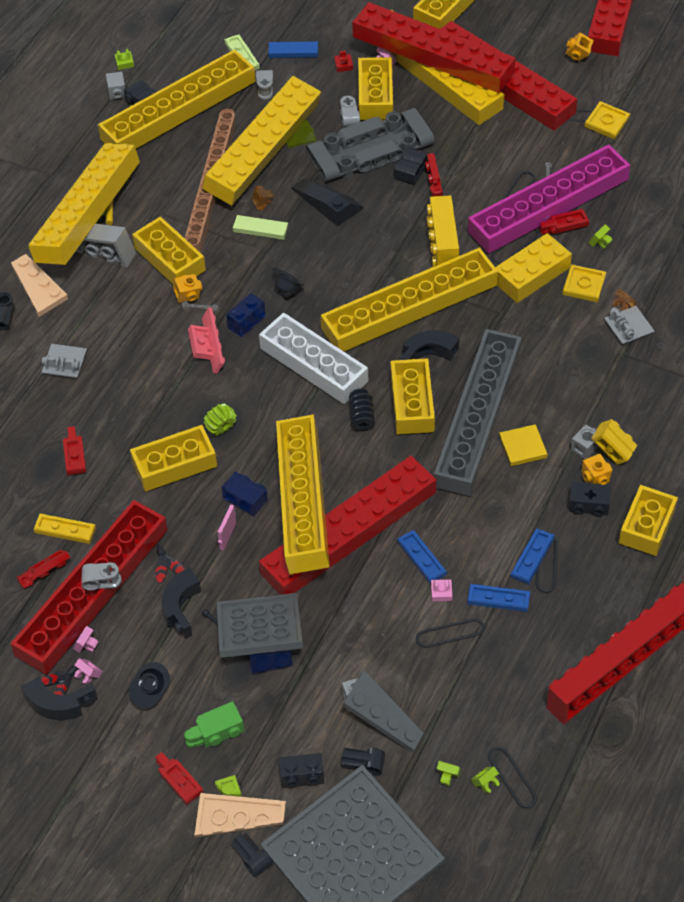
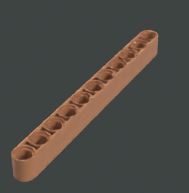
[185,109,236,253]

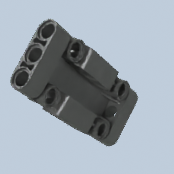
[306,108,435,182]

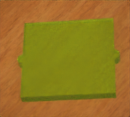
[286,120,316,148]

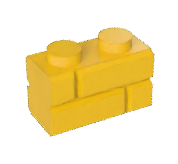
[591,419,637,465]

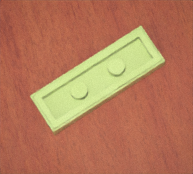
[224,34,260,70]
[233,215,288,240]

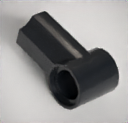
[0,292,15,331]
[341,748,385,776]
[231,832,273,877]

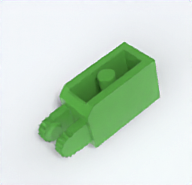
[184,701,244,748]

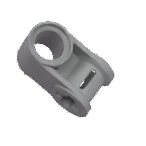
[256,70,273,100]
[340,96,360,128]
[81,562,122,590]

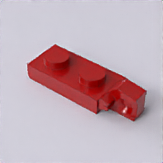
[425,153,443,197]
[539,209,590,235]
[63,426,86,475]
[16,549,70,588]
[155,752,204,805]

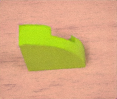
[215,775,242,797]

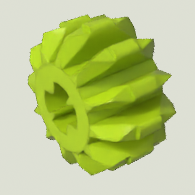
[204,403,237,435]

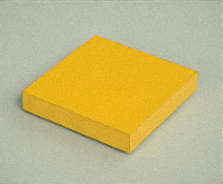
[584,101,630,140]
[563,264,606,302]
[499,424,547,466]

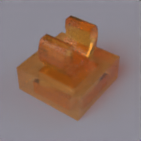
[251,185,274,210]
[613,288,637,311]

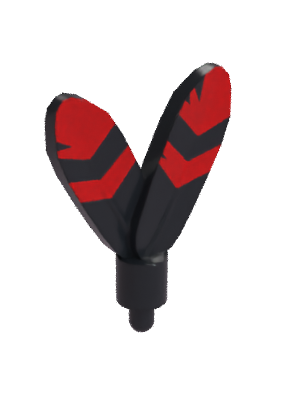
[155,544,185,583]
[41,665,78,695]

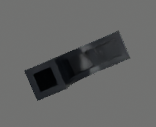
[399,330,460,361]
[162,567,201,639]
[21,677,98,720]

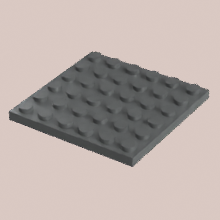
[260,765,446,902]

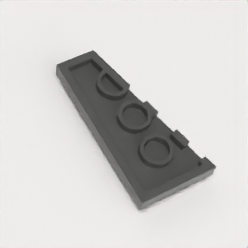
[342,670,424,752]

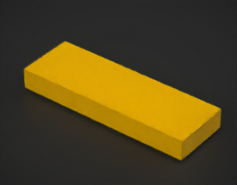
[33,514,96,544]

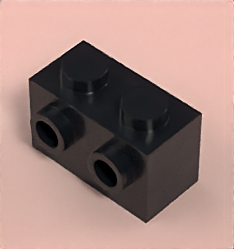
[279,753,324,788]

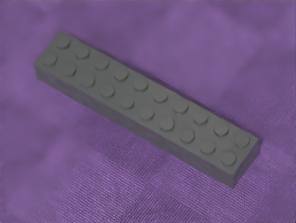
[434,329,522,496]

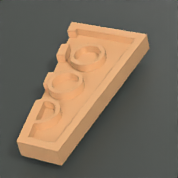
[11,254,68,317]
[194,793,286,837]

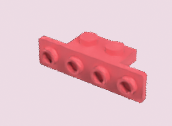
[188,307,225,374]

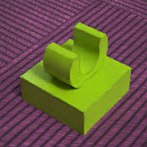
[115,49,134,70]
[588,224,612,249]
[437,761,461,786]
[470,766,500,793]

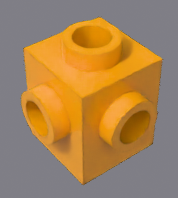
[565,32,594,62]
[173,274,202,303]
[582,454,612,485]

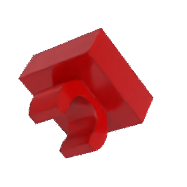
[334,51,353,72]

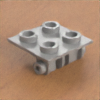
[604,306,654,344]
[41,344,87,378]

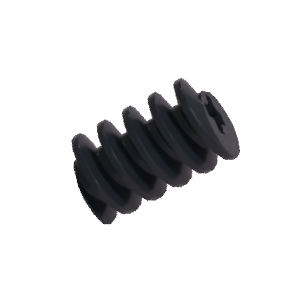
[349,388,375,430]

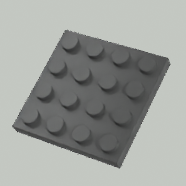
[217,593,303,658]

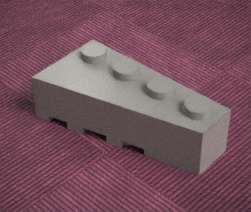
[75,224,136,268]

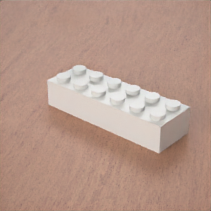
[259,312,368,404]

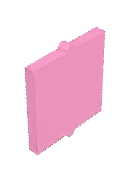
[218,505,236,551]

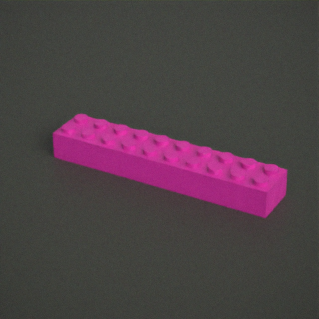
[468,144,630,254]

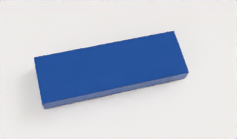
[269,41,318,58]
[511,528,555,584]
[397,530,447,584]
[468,584,530,612]

